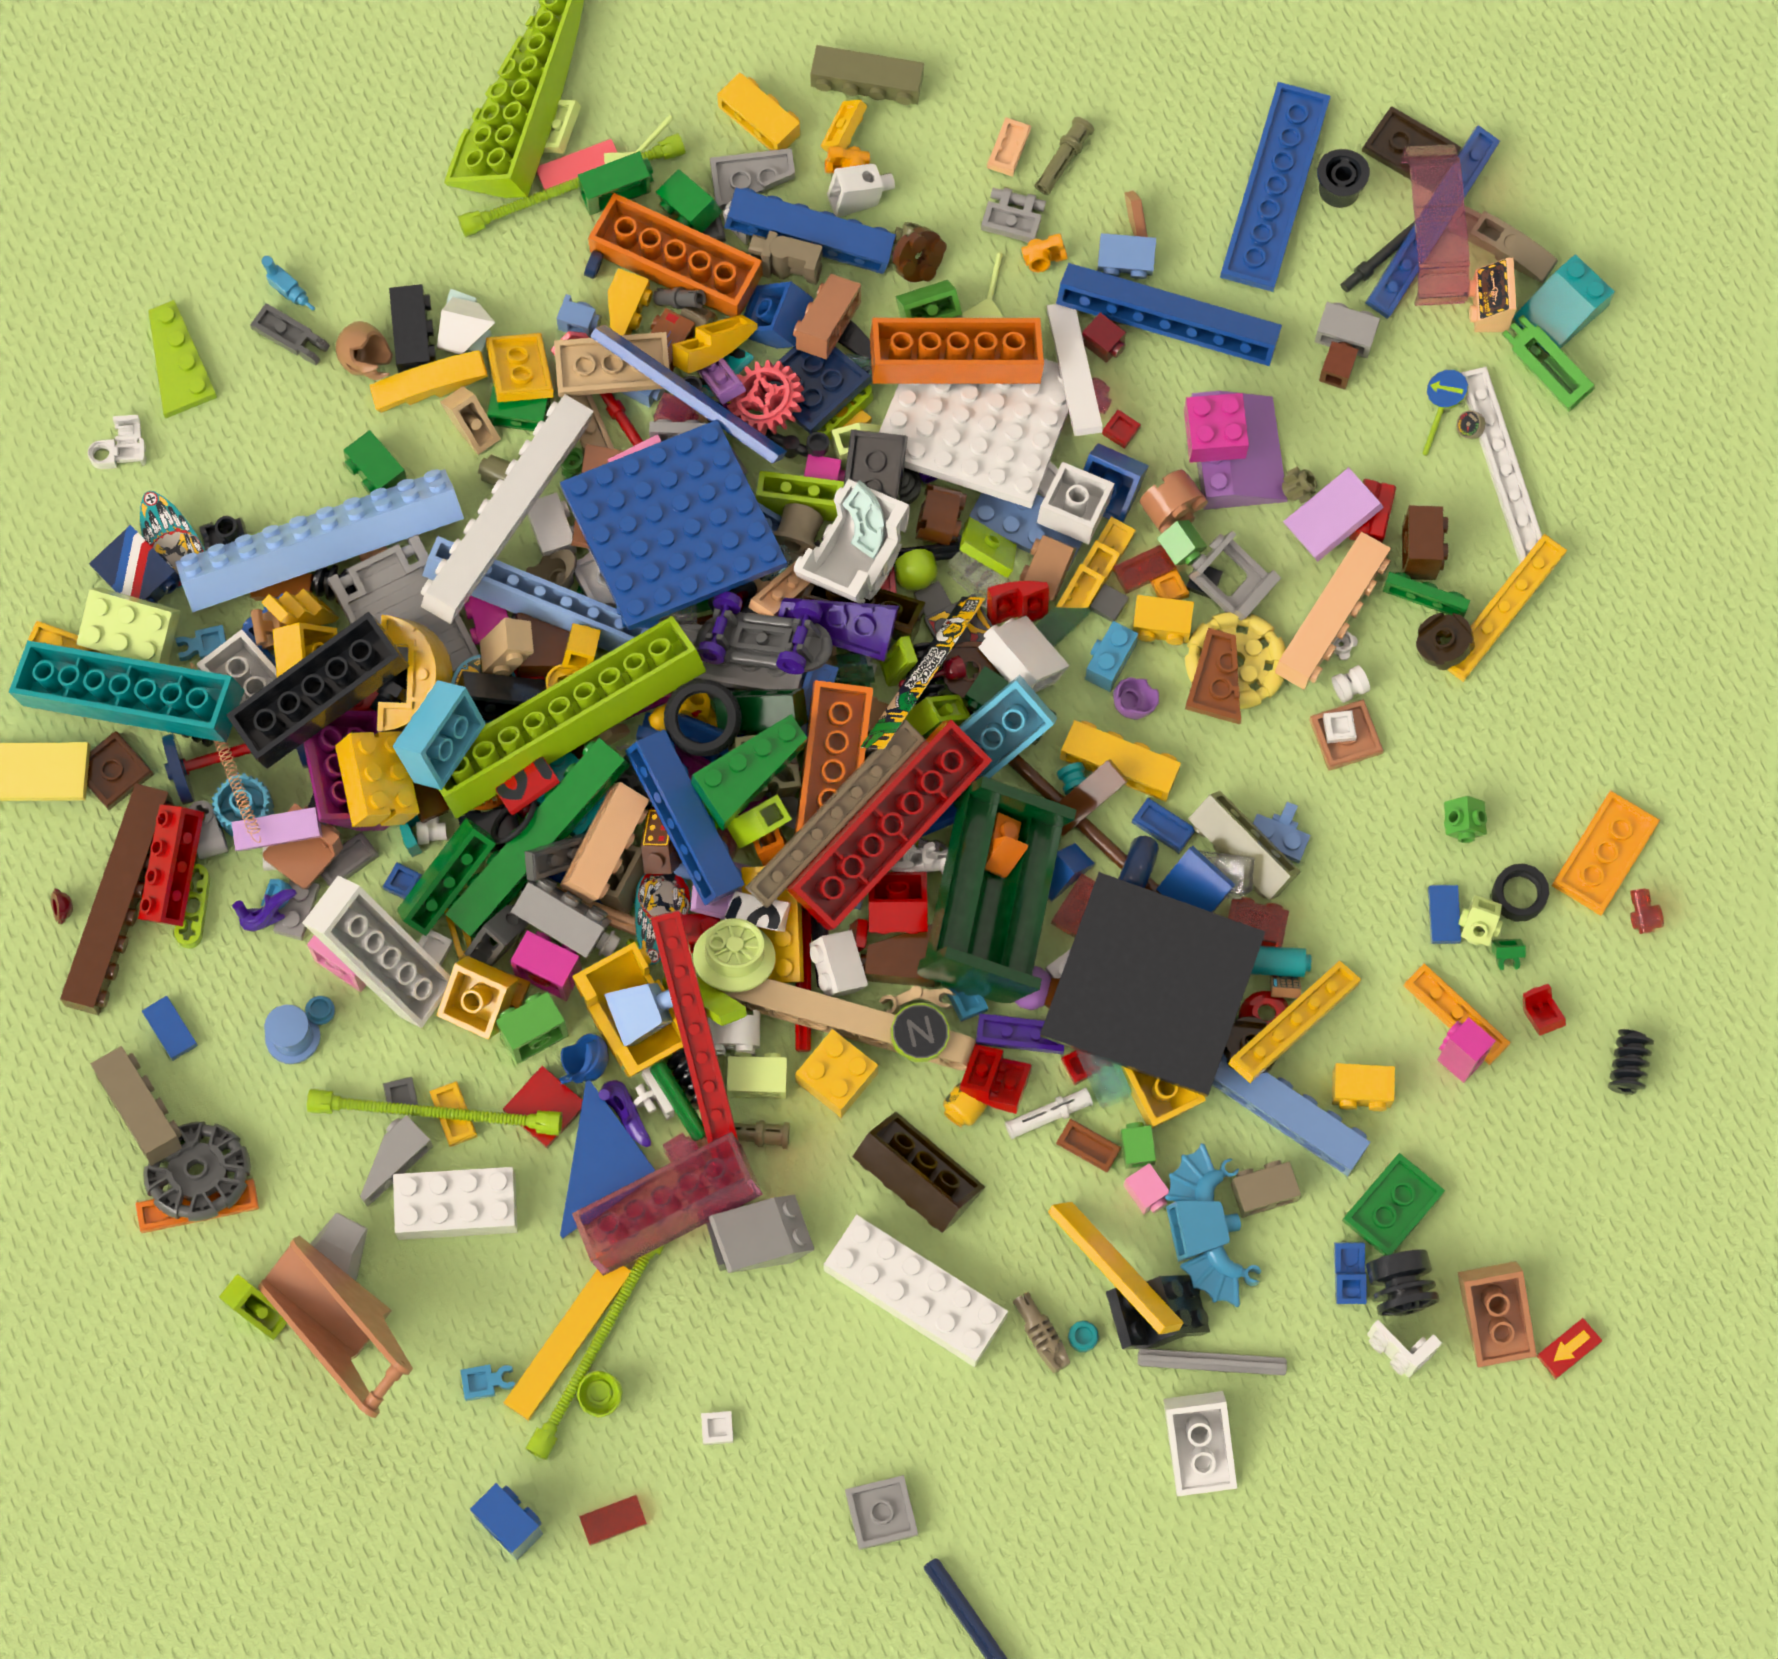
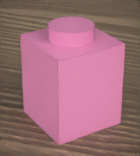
[1123,1163,1169,1214]

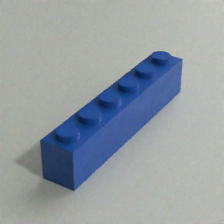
[724,187,896,274]
[625,729,745,906]

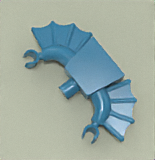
[1165,1143,1261,1307]

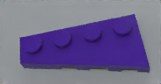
[778,598,899,661]

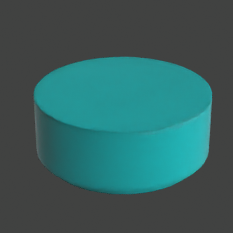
[1068,1321,1099,1352]

